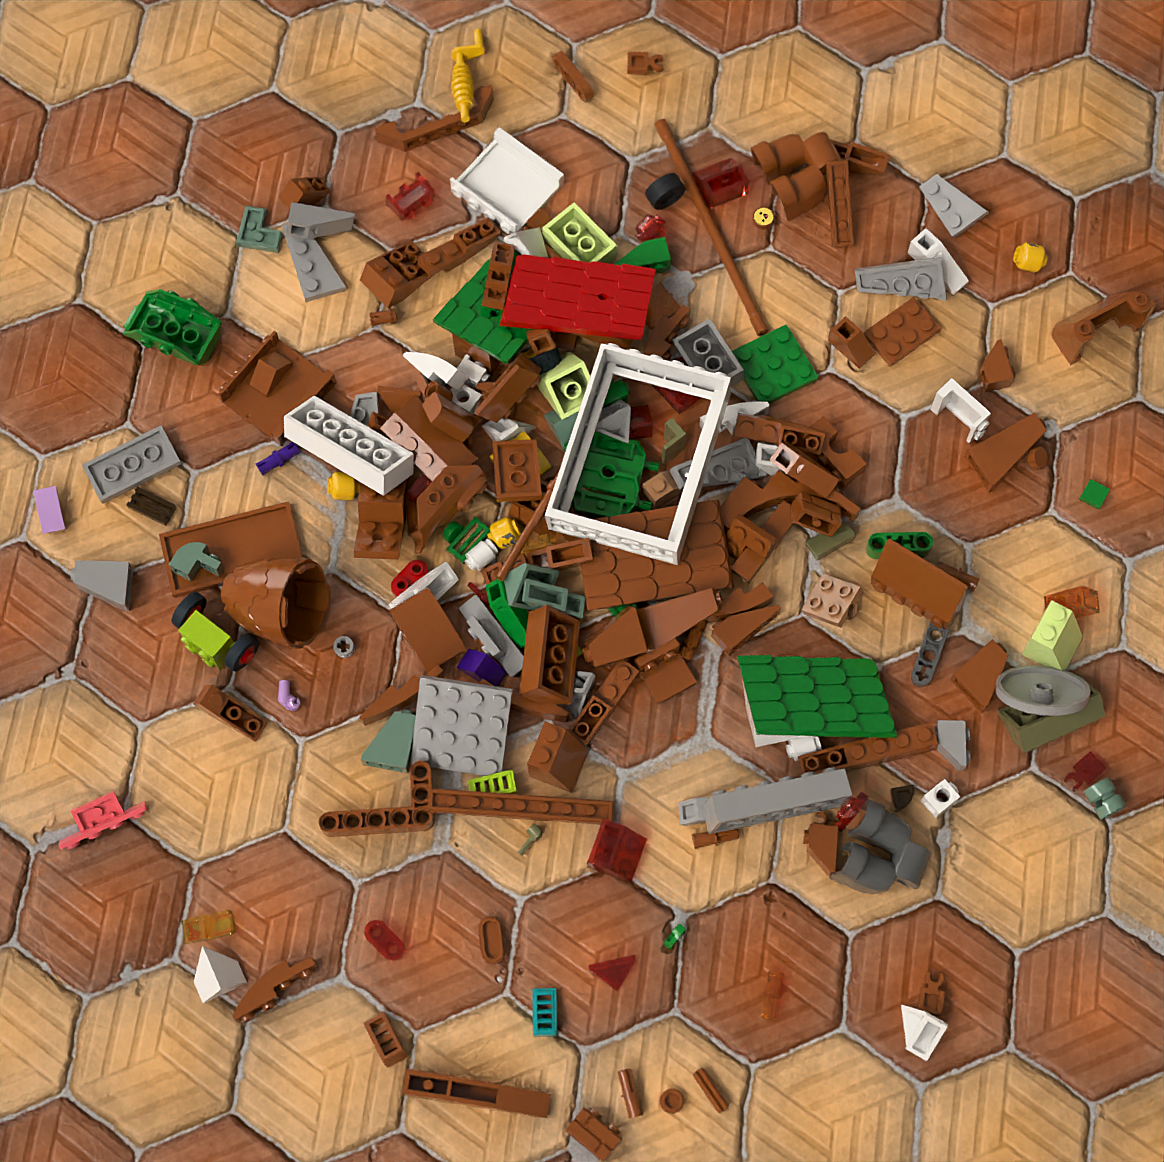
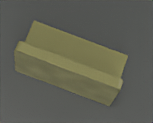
[661,418,686,465]

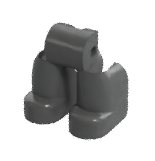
[829,799,932,894]

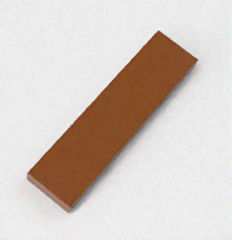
[826,159,854,248]

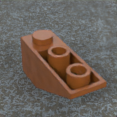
[769,441,840,498]
[193,685,268,741]

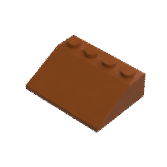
[870,538,968,629]

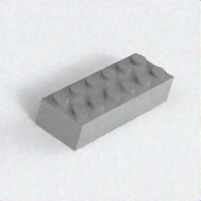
[702,767,852,834]

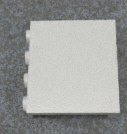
[450,127,564,234]

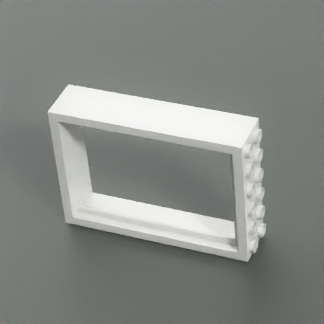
[545,343,731,565]

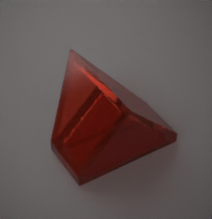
[629,405,653,440]

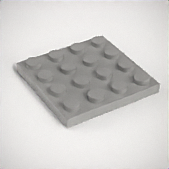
[410,675,513,776]

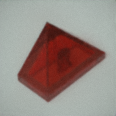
[588,955,636,991]

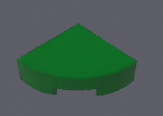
[664,924,686,950]

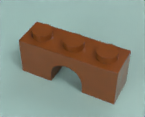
[809,416,867,487]

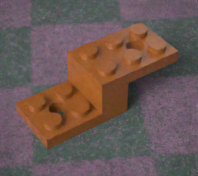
[354,477,409,560]

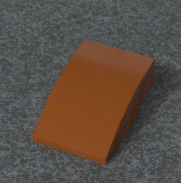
[389,587,466,672]

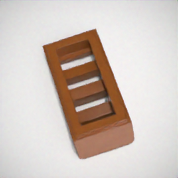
[364,1011,408,1068]

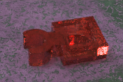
[1063,751,1107,792]

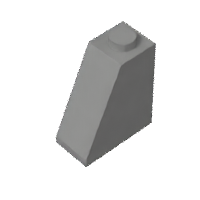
[71,561,133,611]

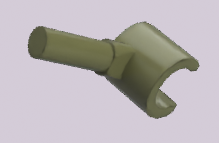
[518,824,542,855]

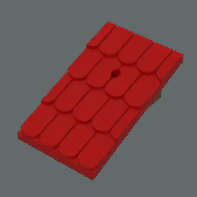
[499,254,656,350]

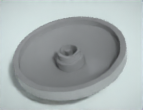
[996,666,1090,716]

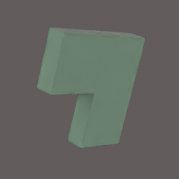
[236,206,283,253]

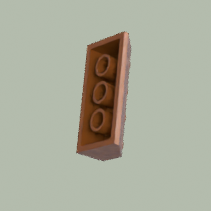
[380,396,478,481]
[519,605,580,705]

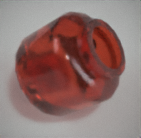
[635,214,667,242]

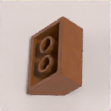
[474,352,541,423]

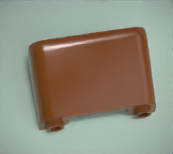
[1051,291,1155,365]

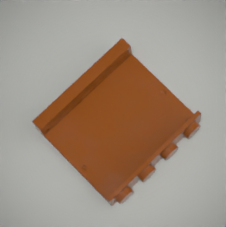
[218,331,337,446]

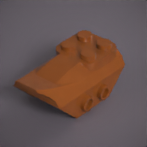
[406,465,488,554]

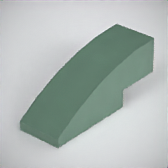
[522,579,585,620]

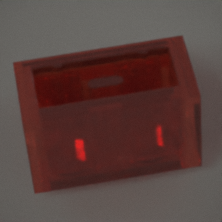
[692,158,749,209]
[587,819,647,883]

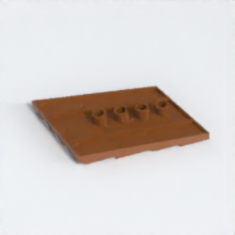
[576,500,734,611]

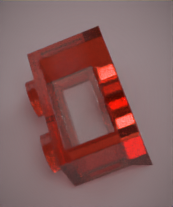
[386,172,435,221]

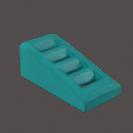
[532,988,557,1037]

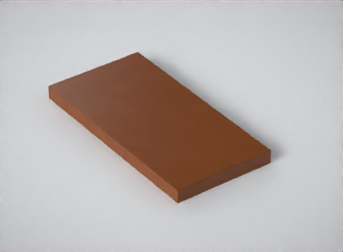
[159,501,303,598]

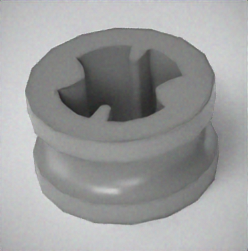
[333,636,355,658]

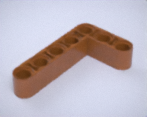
[318,761,434,837]

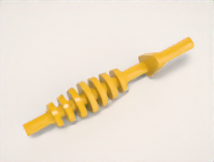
[451,29,485,122]

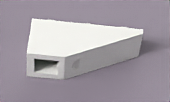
[908,228,969,295]

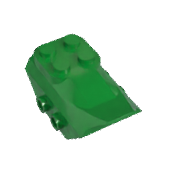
[122,289,222,365]

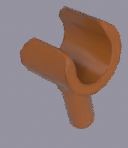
[814,812,846,829]

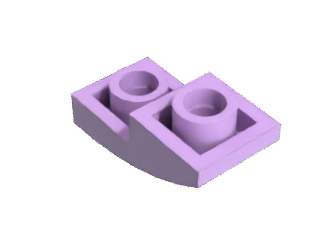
[34,486,65,534]

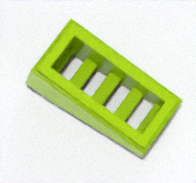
[468,770,517,794]

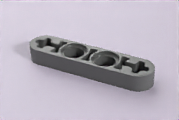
[911,622,950,687]

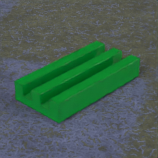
[446,517,490,564]

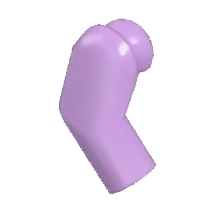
[278,680,301,711]

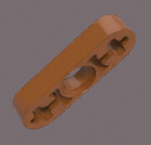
[552,51,594,102]

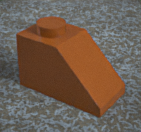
[803,823,838,876]

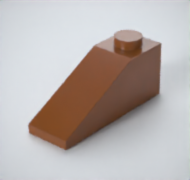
[711,605,781,656]

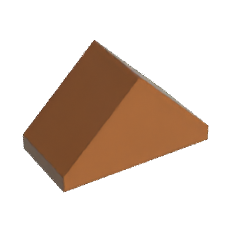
[249,351,293,397]

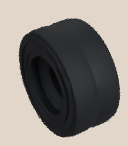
[645,173,686,210]

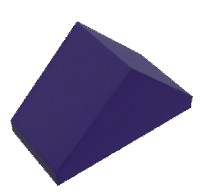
[456,649,507,687]

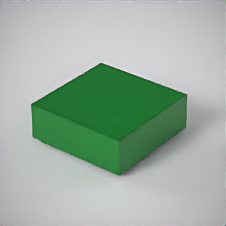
[1079,479,1110,510]

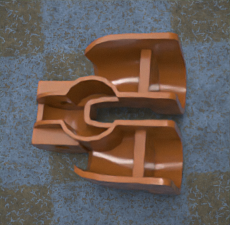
[750,132,842,221]

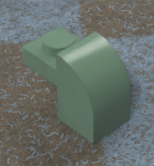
[168,542,224,581]

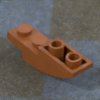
[417,217,501,277]
[641,304,691,385]
[733,412,825,455]
[568,659,640,745]
[233,956,318,1024]

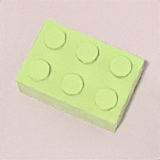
[542,203,617,263]

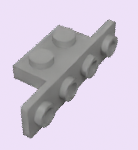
[459,595,524,677]

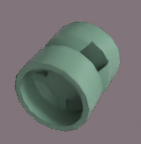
[1084,777,1127,820]

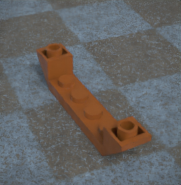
[374,85,494,152]

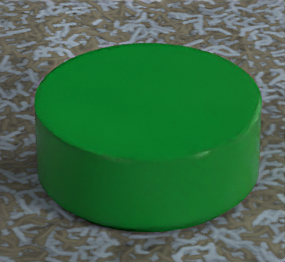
[442,521,463,544]

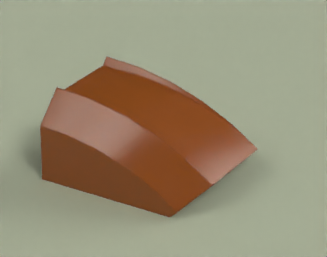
[509,479,551,536]

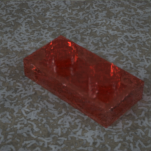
[834,792,868,832]

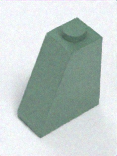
[361,710,416,774]

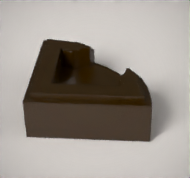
[890,784,914,812]

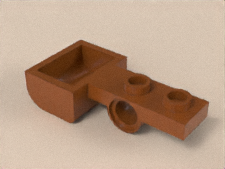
[415,373,473,443]

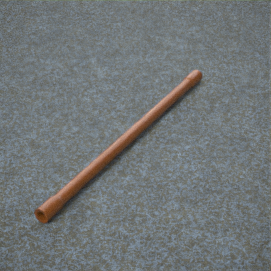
[654,119,769,336]

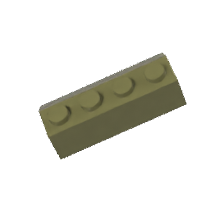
[998,674,1106,753]

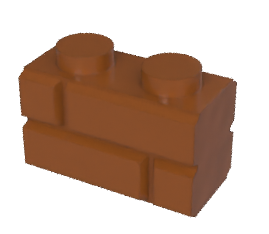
[790,492,842,537]
[565,1107,622,1162]

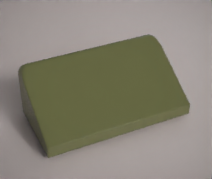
[805,521,856,561]

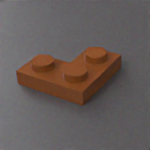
[726,514,776,560]

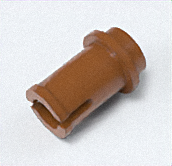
[370,307,398,326]

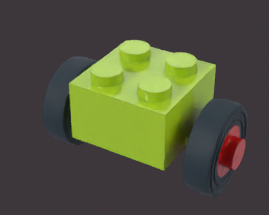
[171,592,260,672]

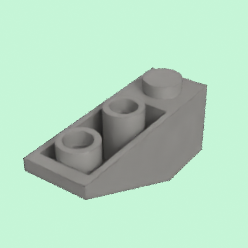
[286,202,355,239]

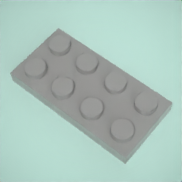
[82,426,181,504]

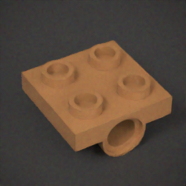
[801,573,863,628]

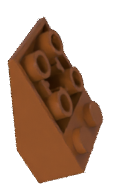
[360,241,433,308]

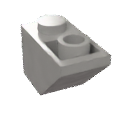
[934,720,970,771]

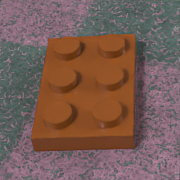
[863,297,941,367]
[492,439,542,502]

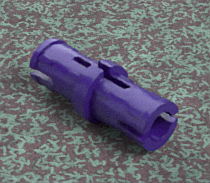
[255,441,300,476]

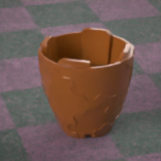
[221,558,331,649]

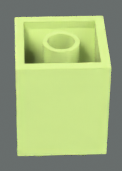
[537,351,590,419]
[1022,600,1083,671]

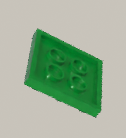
[732,324,818,404]

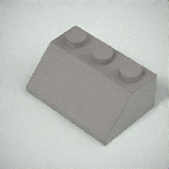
[672,318,744,387]

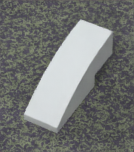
[403,352,469,390]
[699,401,770,435]
[389,562,459,609]

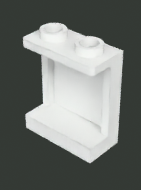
[930,378,991,444]

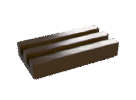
[126,487,177,526]

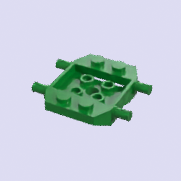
[563,431,659,518]

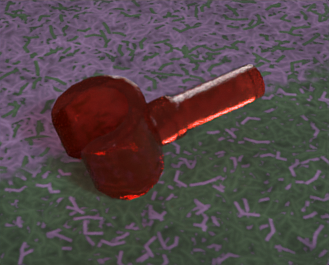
[467,582,490,607]

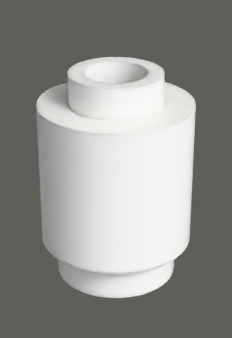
[465,539,498,571]
[786,736,822,761]

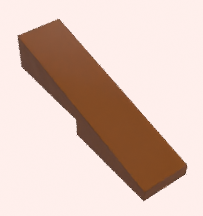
[731,500,794,584]

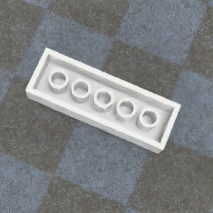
[284,396,414,496]

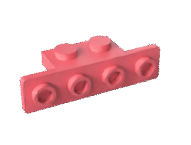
[59,790,147,849]

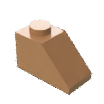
[642,470,683,509]

